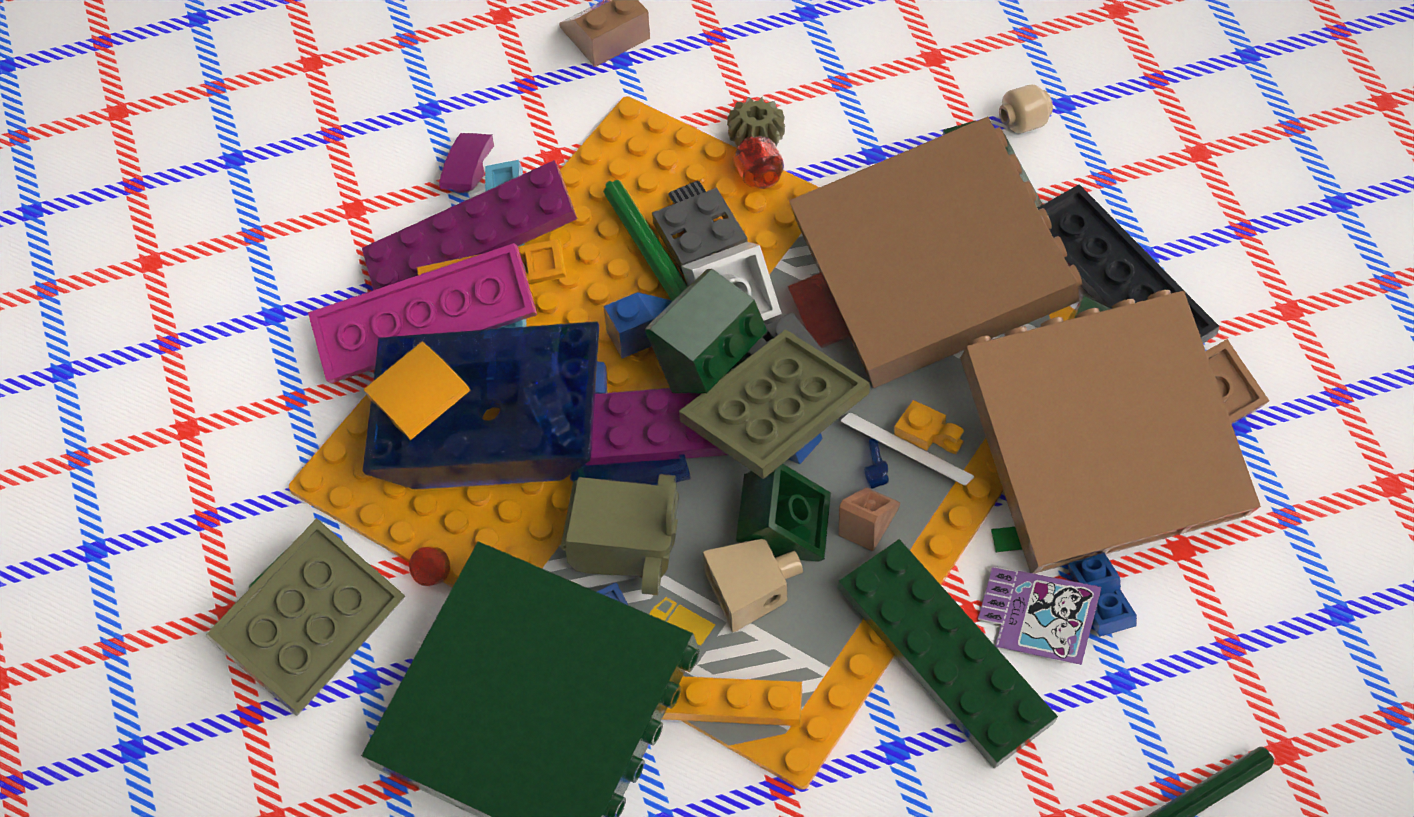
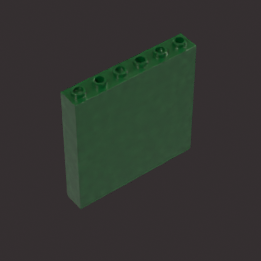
[361,541,700,817]

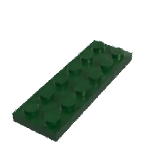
[837,539,1058,769]

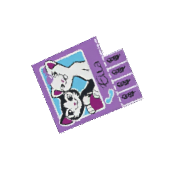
[978,566,1101,665]

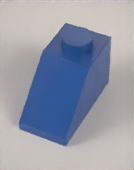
[604,292,672,358]

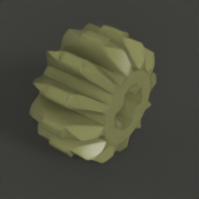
[727,96,785,154]

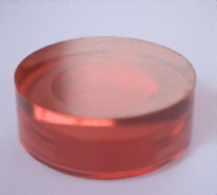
[409,546,450,586]

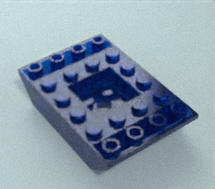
[363,321,599,489]

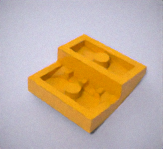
[363,341,471,440]

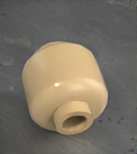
[999,84,1053,133]

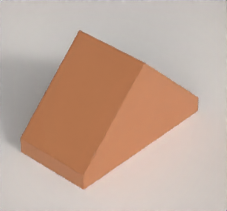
[839,487,901,551]

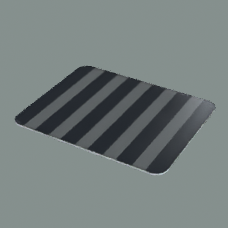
[668,181,706,204]

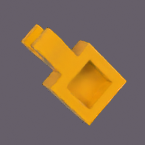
[894,400,964,454]

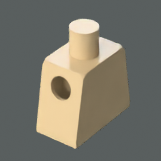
[703,539,803,632]

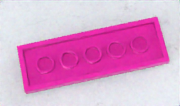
[308,243,537,383]

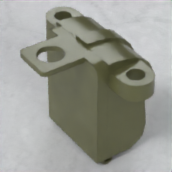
[560,474,679,596]

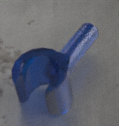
[864,439,889,489]

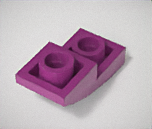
[439,133,494,193]

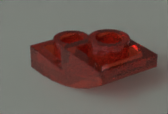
[787,272,849,348]

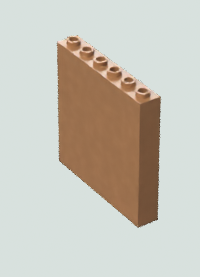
[789,116,1082,388]
[960,290,1261,574]

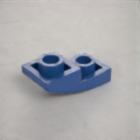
[1068,553,1137,637]

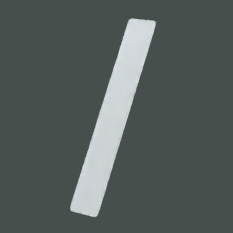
[841,413,974,485]

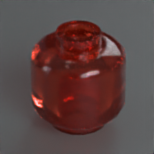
[733,136,785,189]

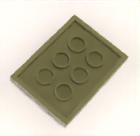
[679,329,870,479]
[206,518,405,716]

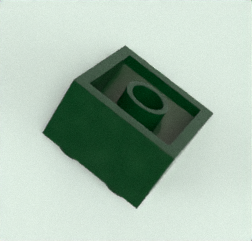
[736,464,831,562]

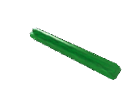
[603,180,688,302]

